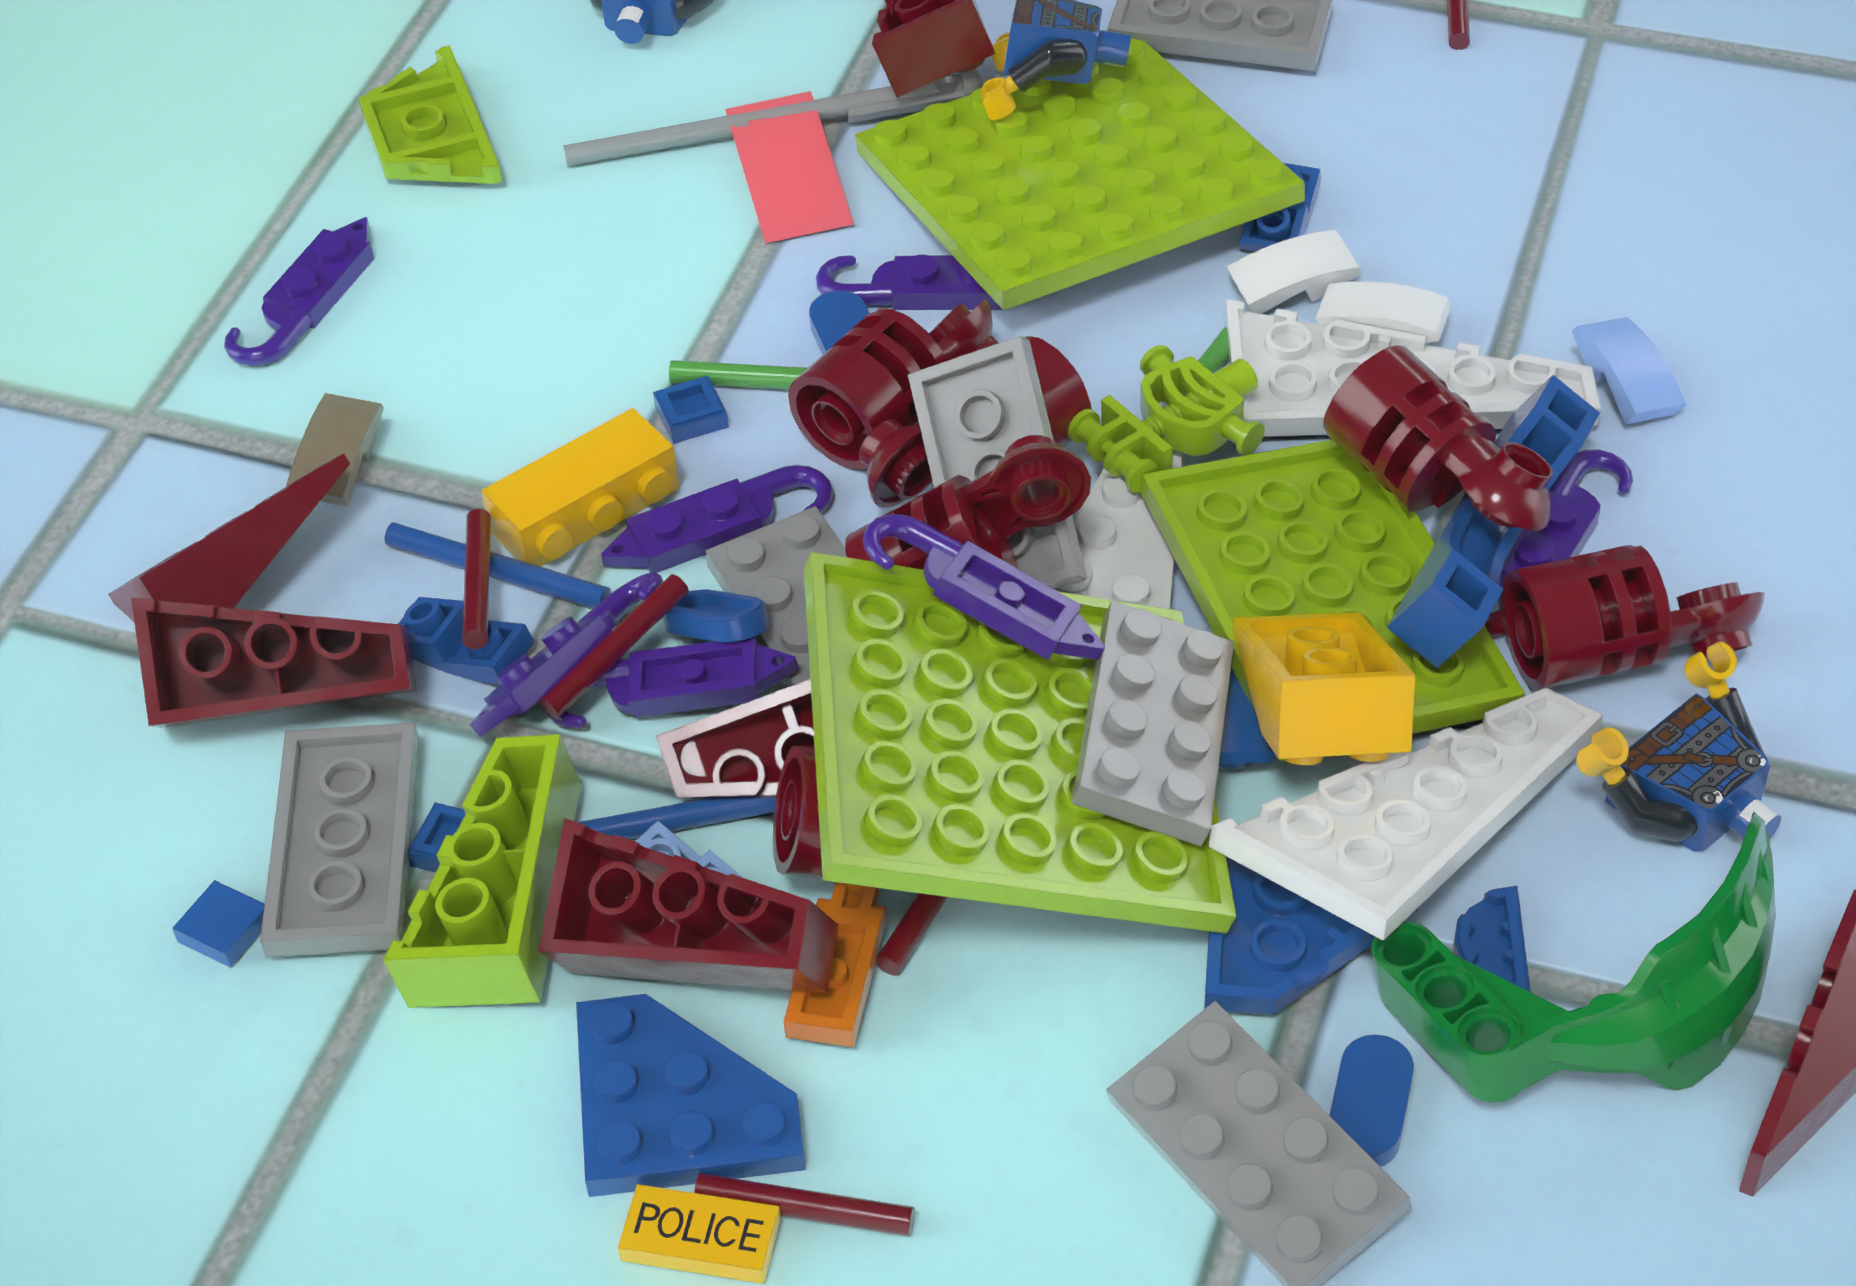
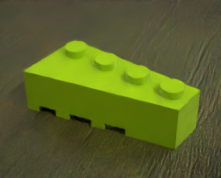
[383,734,581,1008]

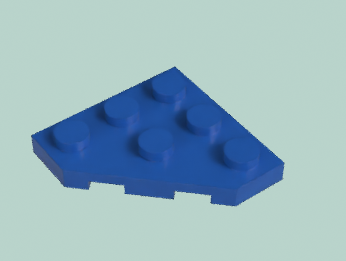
[1204,856,1419,1015]
[576,994,805,1197]

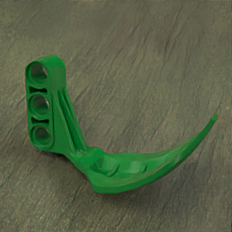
[1371,811,1776,1103]

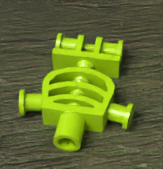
[1068,345,1265,493]

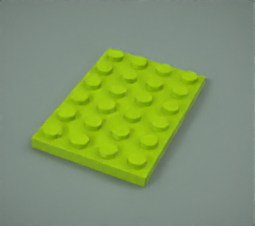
[1140,440,1525,762]

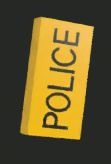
[618,1184,781,1284]

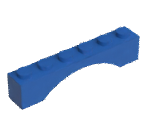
[1387,375,1600,668]

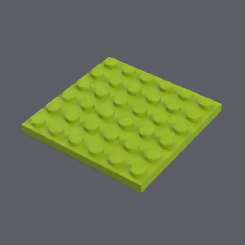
[855,38,1305,311]
[804,552,1236,933]

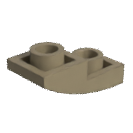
[286,393,384,506]

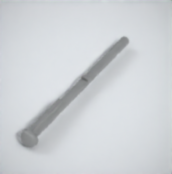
[563,69,982,167]

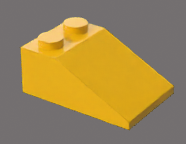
[1233,612,1415,765]

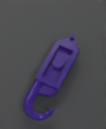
[224,217,374,366]
[816,254,1003,310]
[1498,449,1633,610]
[601,465,833,573]
[862,514,1105,660]
[470,573,663,737]
[547,636,799,728]

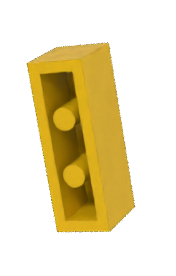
[481,408,680,567]

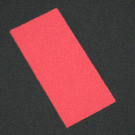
[725,91,854,244]

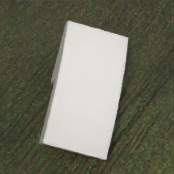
[1226,230,1362,314]
[1315,281,1451,344]

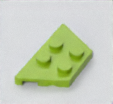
[358,45,502,184]

